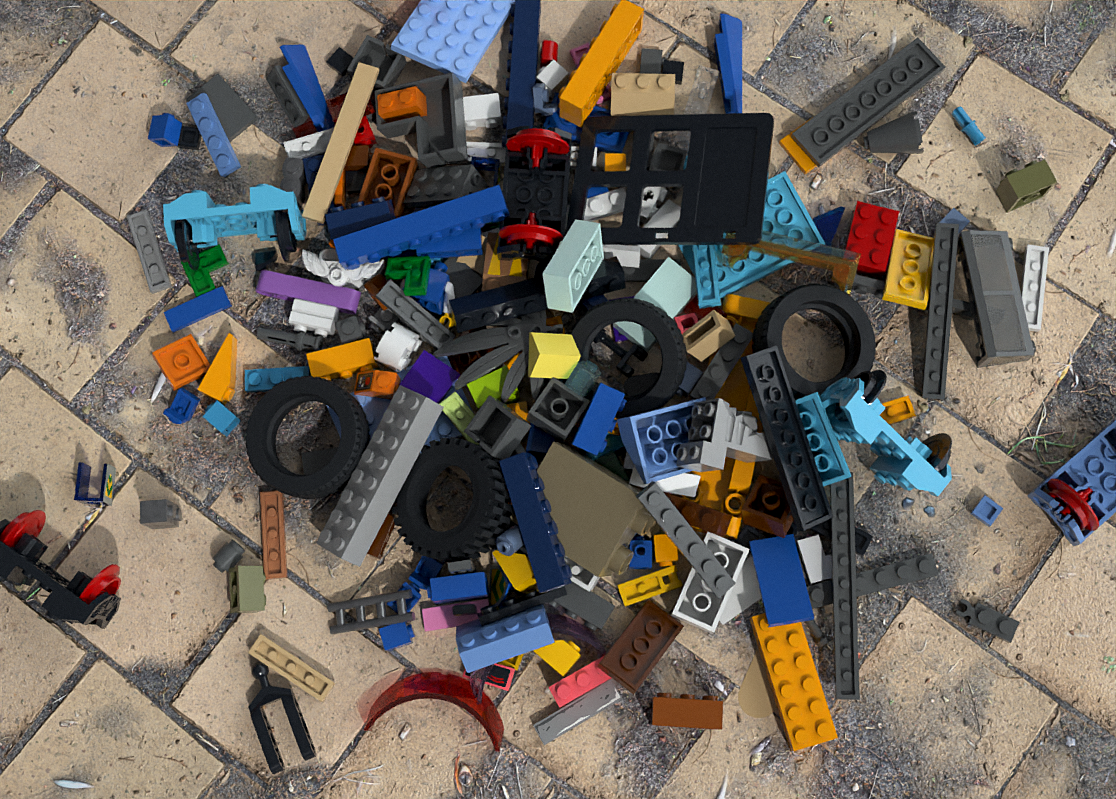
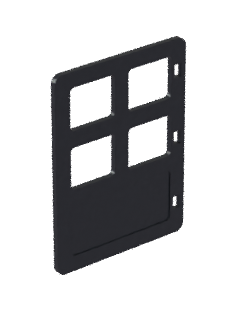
[565,113,774,245]

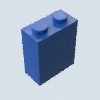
[427,572,490,605]

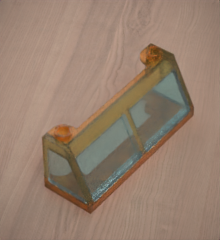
[721,230,861,296]

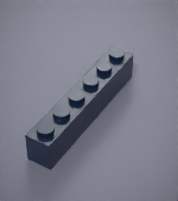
[499,452,572,593]

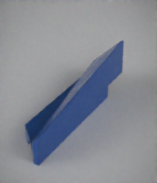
[713,13,742,114]
[280,45,335,132]

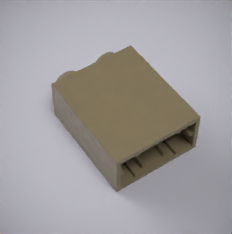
[510,442,655,577]

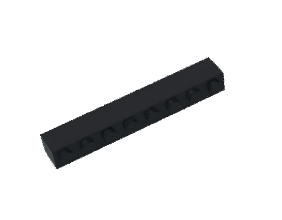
[449,256,626,333]

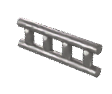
[327,589,415,635]

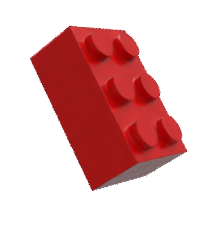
[839,201,900,279]

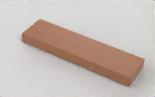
[260,490,288,580]

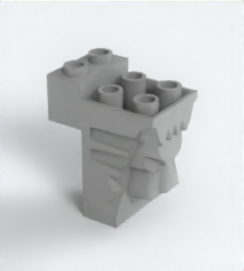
[676,398,773,472]

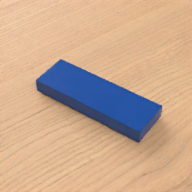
[164,286,232,333]

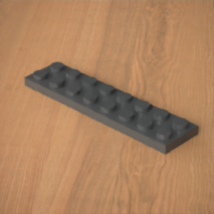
[791,37,946,168]

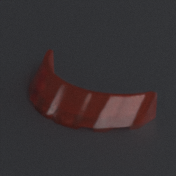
[364,672,505,752]

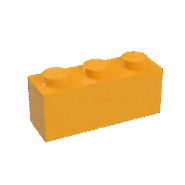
[306,338,378,382]

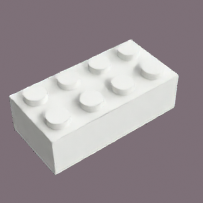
[671,532,749,634]

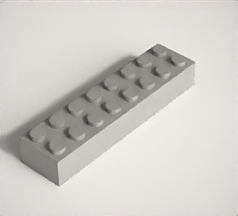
[316,385,444,567]

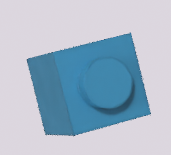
[202,400,241,437]

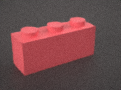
[548,655,612,708]

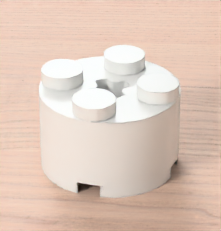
[374,322,423,373]

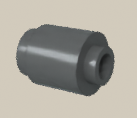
[212,539,245,573]

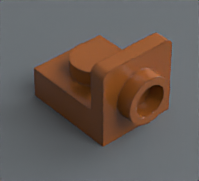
[363,273,387,311]

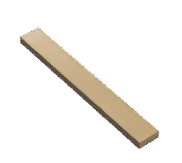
[302,62,379,224]

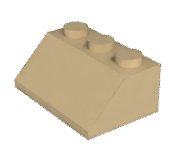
[611,73,675,116]

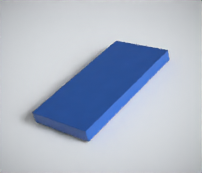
[543,93,630,153]
[749,534,814,628]

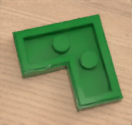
[181,244,229,297]
[385,256,431,296]

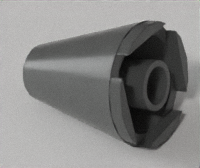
[863,111,924,154]

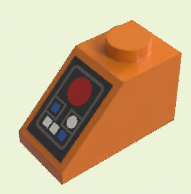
[354,370,401,400]

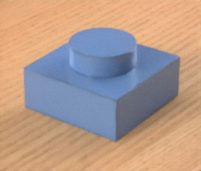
[970,495,1003,527]

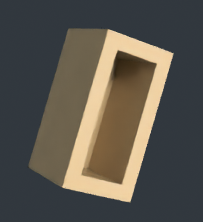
[682,310,735,362]

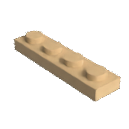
[248,634,336,702]

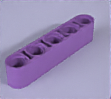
[255,270,361,314]

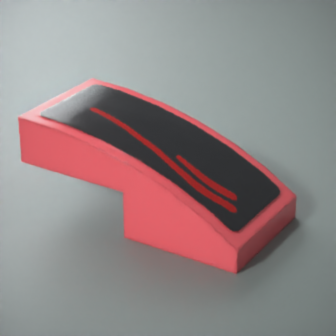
[462,663,515,691]

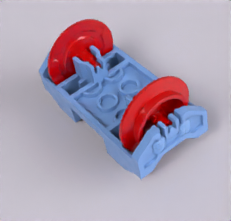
[1027,419,1116,546]

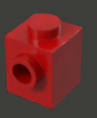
[354,114,377,148]

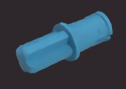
[951,106,986,146]

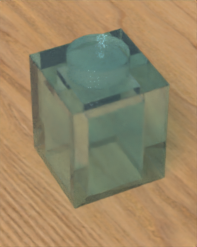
[564,360,601,397]

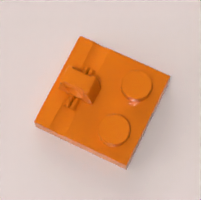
[152,334,211,391]

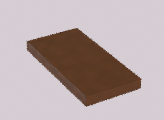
[597,599,684,695]

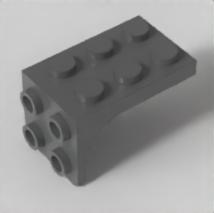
[403,164,490,208]

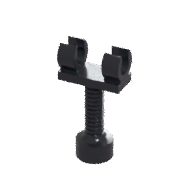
[593,328,648,378]

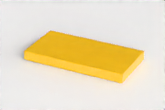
[882,229,934,310]

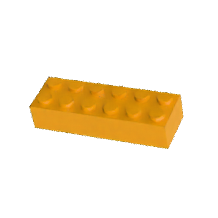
[558,0,644,128]
[749,613,838,751]

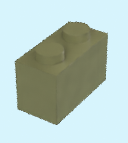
[229,566,266,613]

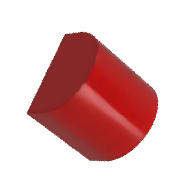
[540,40,558,68]

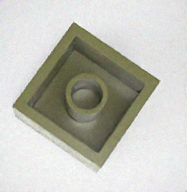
[995,160,1057,213]

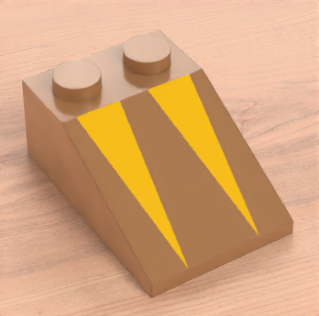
[482,232,529,291]

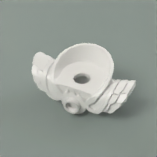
[302,248,384,289]

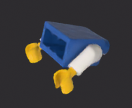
[400,262,455,328]

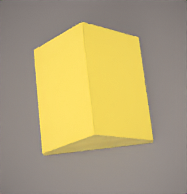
[528,332,581,379]

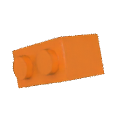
[377,86,427,123]

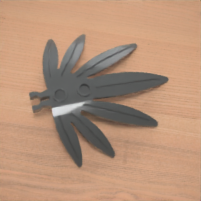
[434,310,563,403]

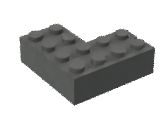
[375,72,468,168]

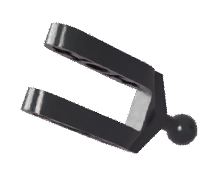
[248,662,317,774]

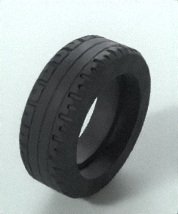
[752,283,876,400]
[567,298,687,419]
[245,376,370,499]

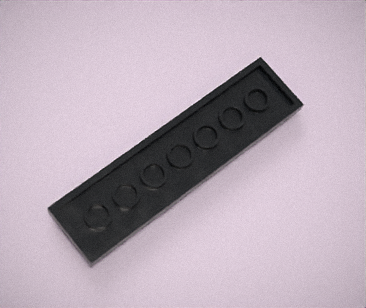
[740,345,833,532]

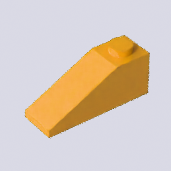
[197,333,237,405]

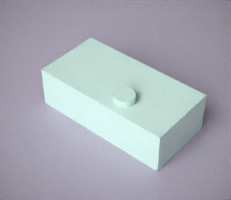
[543,219,604,313]
[613,257,697,352]

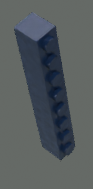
[502,0,541,149]

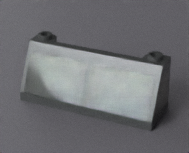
[956,230,1036,368]

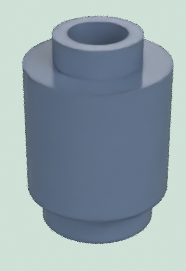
[496,525,525,556]

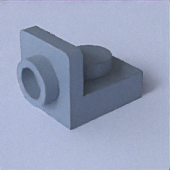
[533,83,558,116]

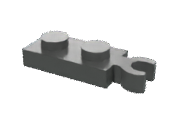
[954,599,1020,643]

